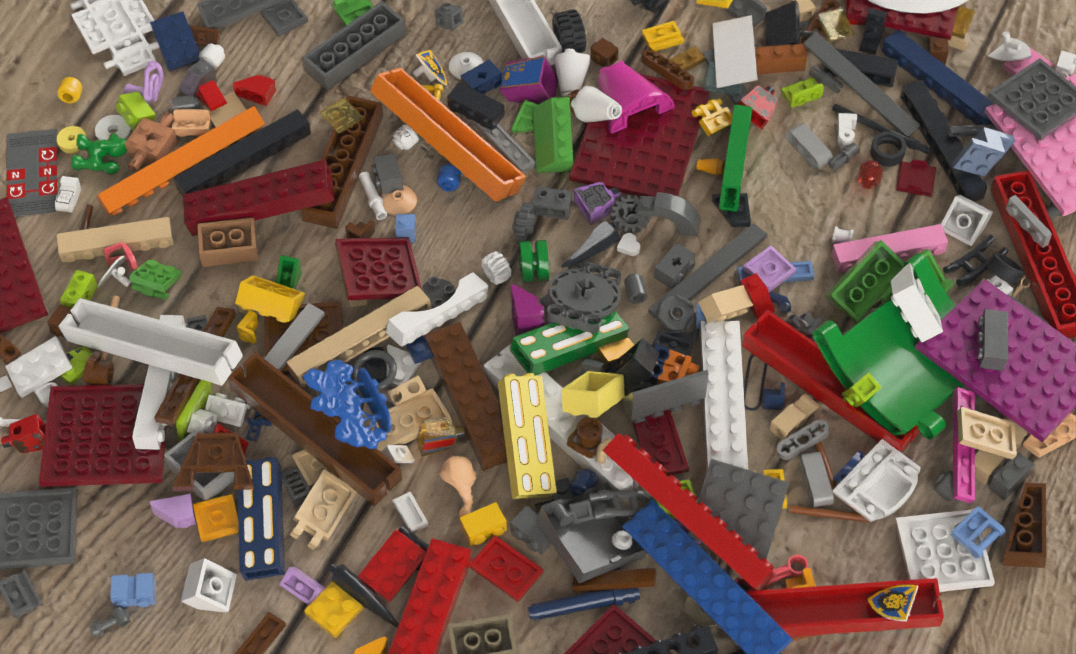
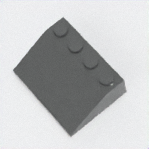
[621,370,709,424]

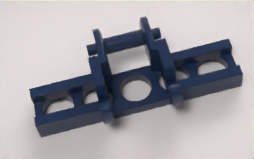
[246,407,272,442]

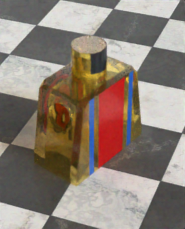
[417,418,465,456]

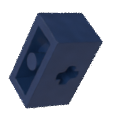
[460,59,502,94]

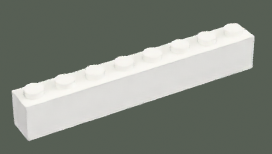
[132,315,188,450]

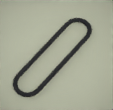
[744,354,768,411]

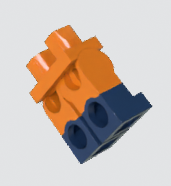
[643,344,701,385]

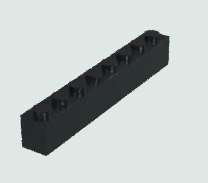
[900,80,987,202]
[174,109,311,196]

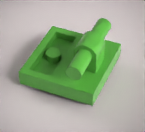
[331,0,374,26]
[129,259,182,300]

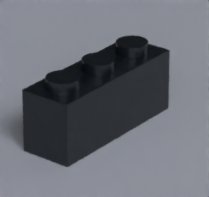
[447,82,505,130]

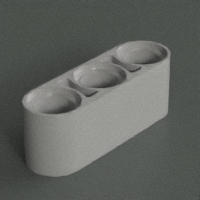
[786,123,833,170]
[799,452,834,508]

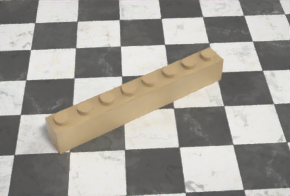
[286,286,432,388]

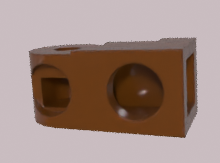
[0,334,21,365]

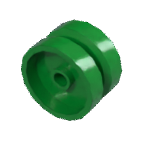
[519,240,549,283]

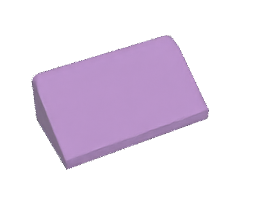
[279,567,325,605]

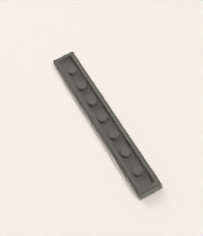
[803,32,920,138]
[648,223,767,321]

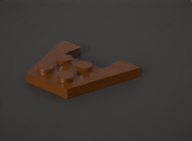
[172,433,255,491]

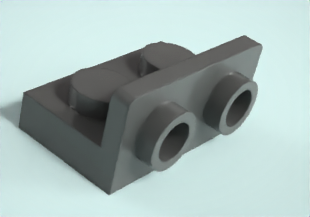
[726,0,766,28]

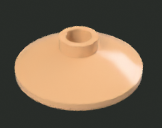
[381,185,417,216]

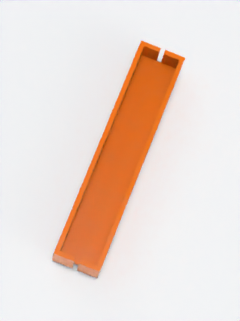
[370,68,527,202]

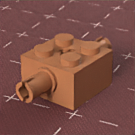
[125,112,178,173]

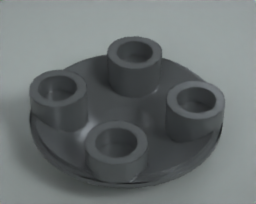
[422,277,456,309]

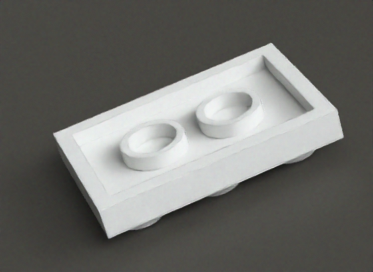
[5,336,73,398]

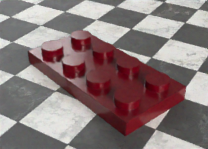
[632,410,689,476]

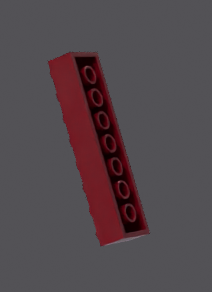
[183,159,334,236]

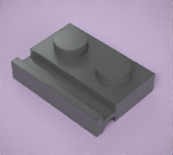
[0,569,43,619]

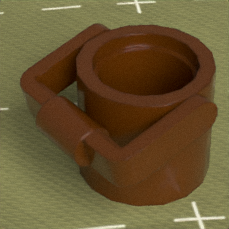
[83,350,114,385]
[567,417,602,459]

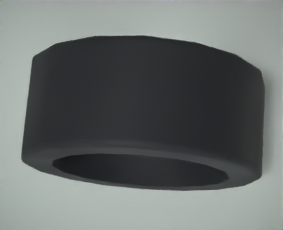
[870,131,906,167]
[986,252,1024,285]

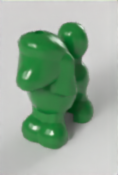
[72,133,127,174]

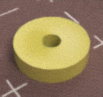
[57,126,86,153]

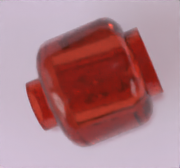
[857,160,883,189]

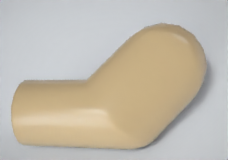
[595,438,611,464]

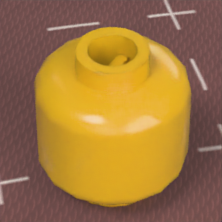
[57,77,82,104]

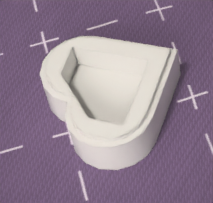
[617,233,640,256]
[34,382,58,407]

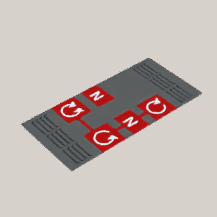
[7,129,58,217]

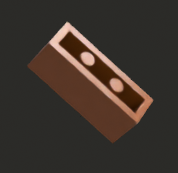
[755,43,807,75]

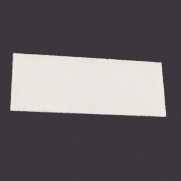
[712,15,757,88]

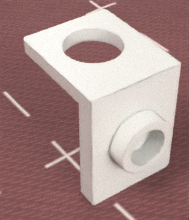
[381,445,415,463]

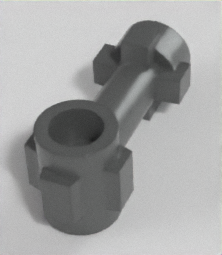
[89,606,130,637]

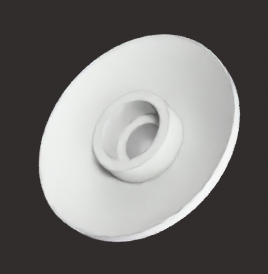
[449,52,483,80]

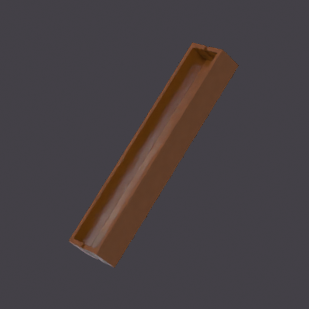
[228,352,402,506]

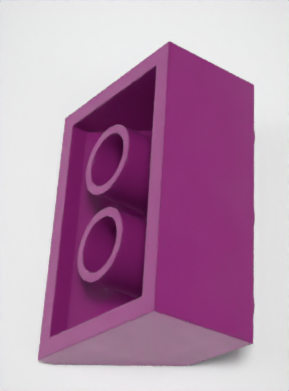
[511,285,544,336]

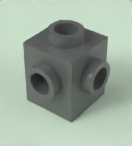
[435,3,463,30]

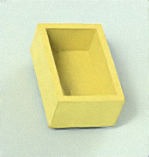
[561,371,625,418]

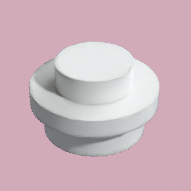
[612,530,632,550]

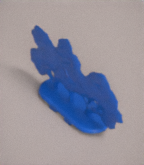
[303,359,391,449]

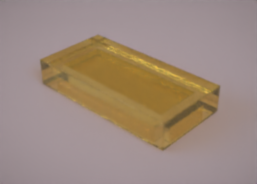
[952,6,975,39]

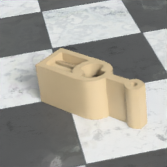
[770,394,820,440]

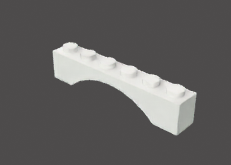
[386,272,489,347]

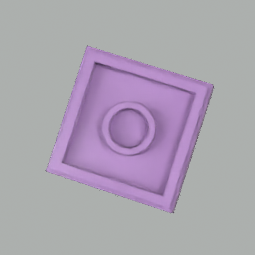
[743,245,797,292]

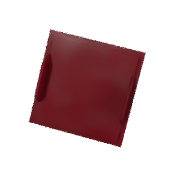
[896,159,937,197]

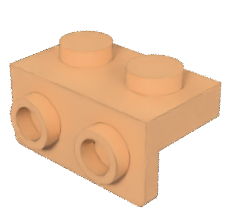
[172,109,211,137]

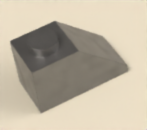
[179,58,217,98]

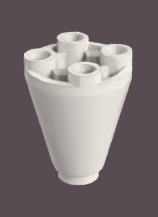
[555,49,590,97]
[571,86,622,122]

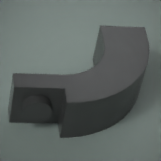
[637,192,701,236]

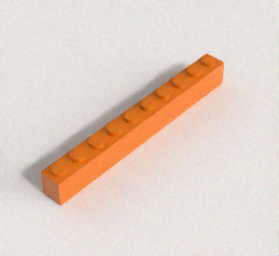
[96,106,265,216]

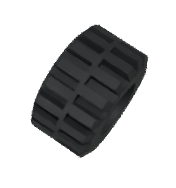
[552,9,586,53]

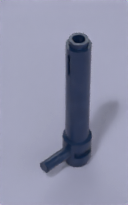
[527,567,640,621]

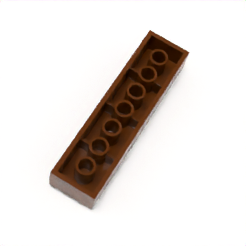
[301,95,383,229]
[424,322,507,471]

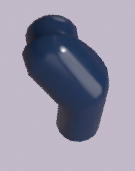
[769,292,792,313]

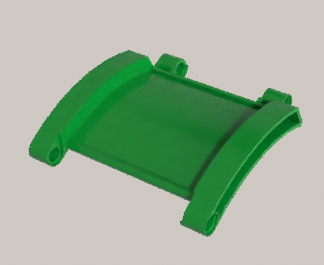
[813,253,964,440]

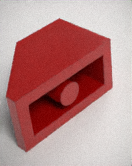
[233,75,276,106]
[740,273,775,319]

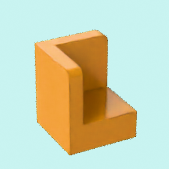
[785,568,816,588]

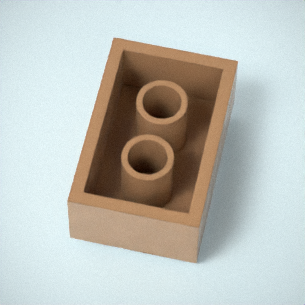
[197,218,259,267]

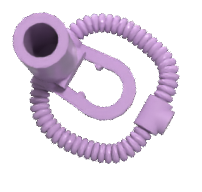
[124,61,163,104]

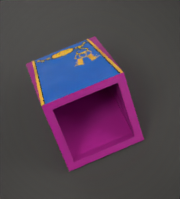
[500,56,558,104]

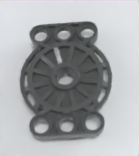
[546,261,622,333]

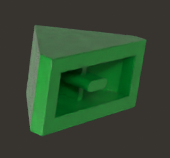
[276,255,302,290]

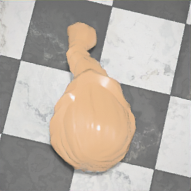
[439,456,476,517]

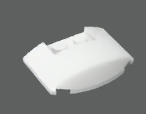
[832,439,920,522]

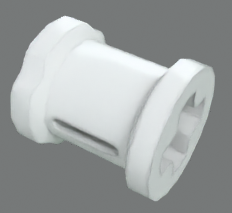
[832,226,854,243]

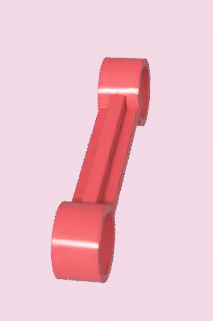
[734,555,808,591]

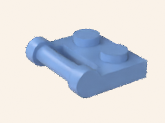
[951,506,1006,559]

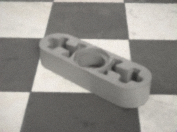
[777,420,829,460]

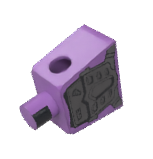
[574,182,620,225]

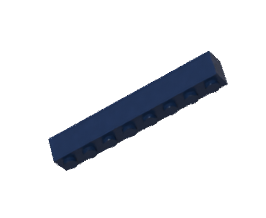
[882,30,995,125]

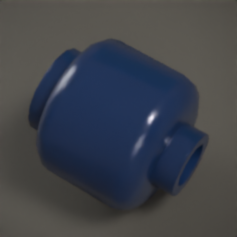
[569,469,599,497]

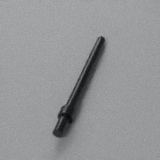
[832,104,932,155]

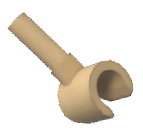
[1011,275,1031,298]

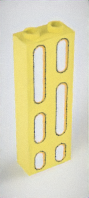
[498,373,557,499]

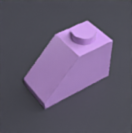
[150,494,196,528]

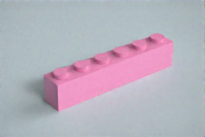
[831,224,948,273]

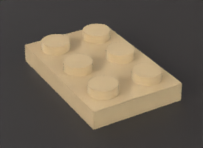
[957,407,1017,460]

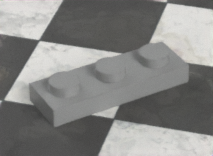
[1006,195,1052,248]

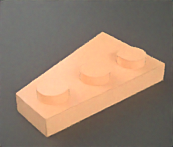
[1023,413,1076,458]

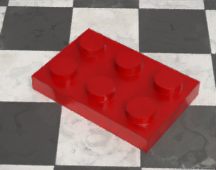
[357,529,426,603]
[469,536,543,602]

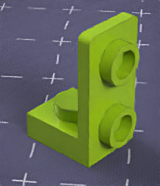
[841,372,882,408]

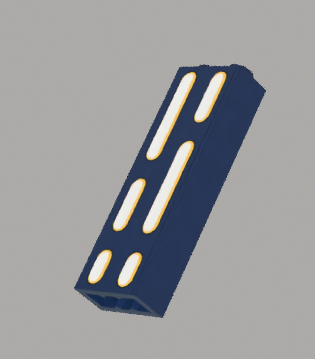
[238,457,285,581]

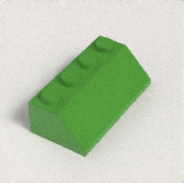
[533,97,573,173]
[825,240,904,322]

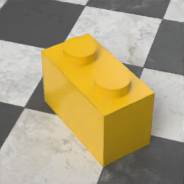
[459,502,507,546]

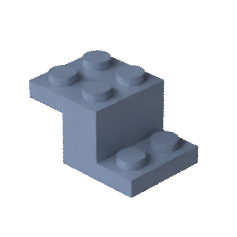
[952,127,1015,177]

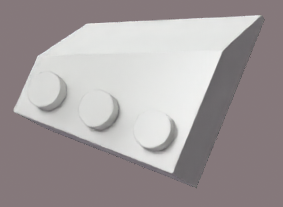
[891,263,943,342]

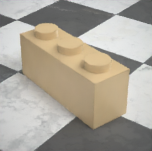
[698,285,753,323]

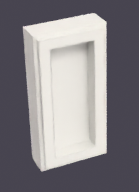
[392,492,429,534]

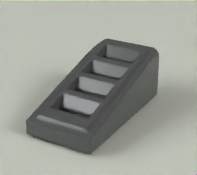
[282,466,310,507]

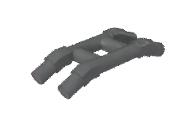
[588,490,653,520]

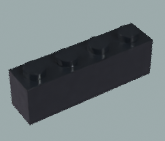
[823,48,898,87]

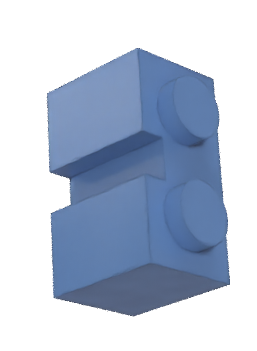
[110,573,156,609]

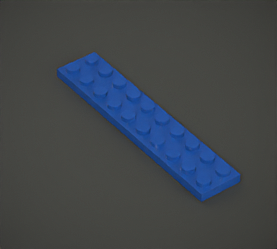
[622,500,793,654]

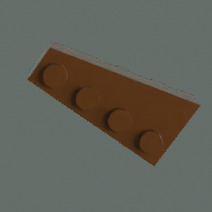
[1003,483,1046,568]

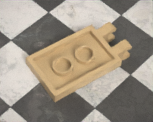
[290,469,357,551]

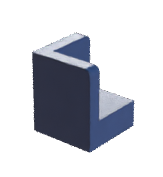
[763,382,785,411]

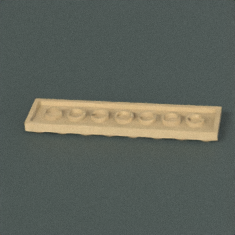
[292,388,451,489]

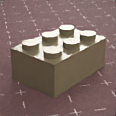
[448,614,517,654]

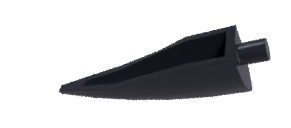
[561,221,620,268]
[328,563,399,627]

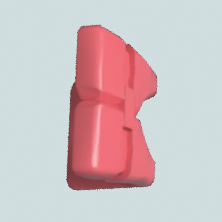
[103,242,138,273]

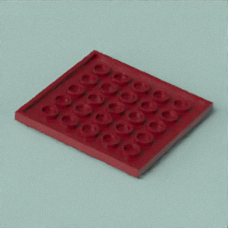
[39,384,167,487]

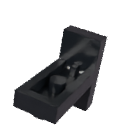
[859,8,887,55]

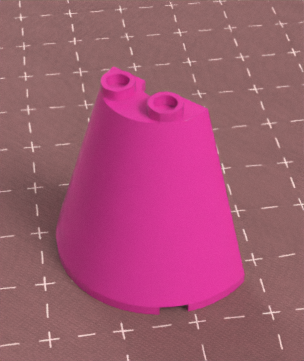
[597,61,675,134]

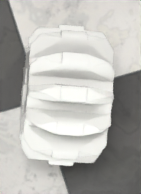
[481,251,511,285]

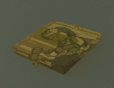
[817,8,855,42]
[320,97,363,133]

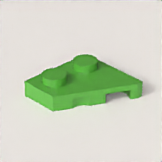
[511,100,538,133]

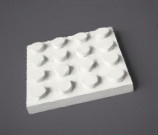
[895,509,995,592]

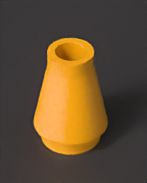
[697,158,725,176]

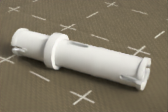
[359,172,387,220]

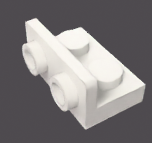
[205,393,250,427]

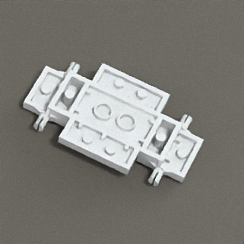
[70,0,159,76]

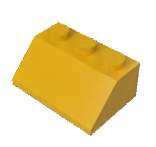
[235,275,306,323]

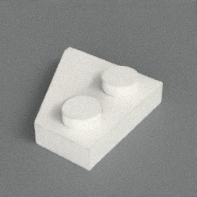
[387,344,421,388]

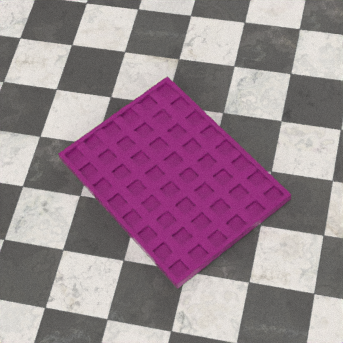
[915,279,1076,442]

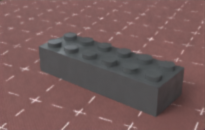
[302,1,406,90]

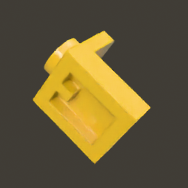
[237,310,258,345]

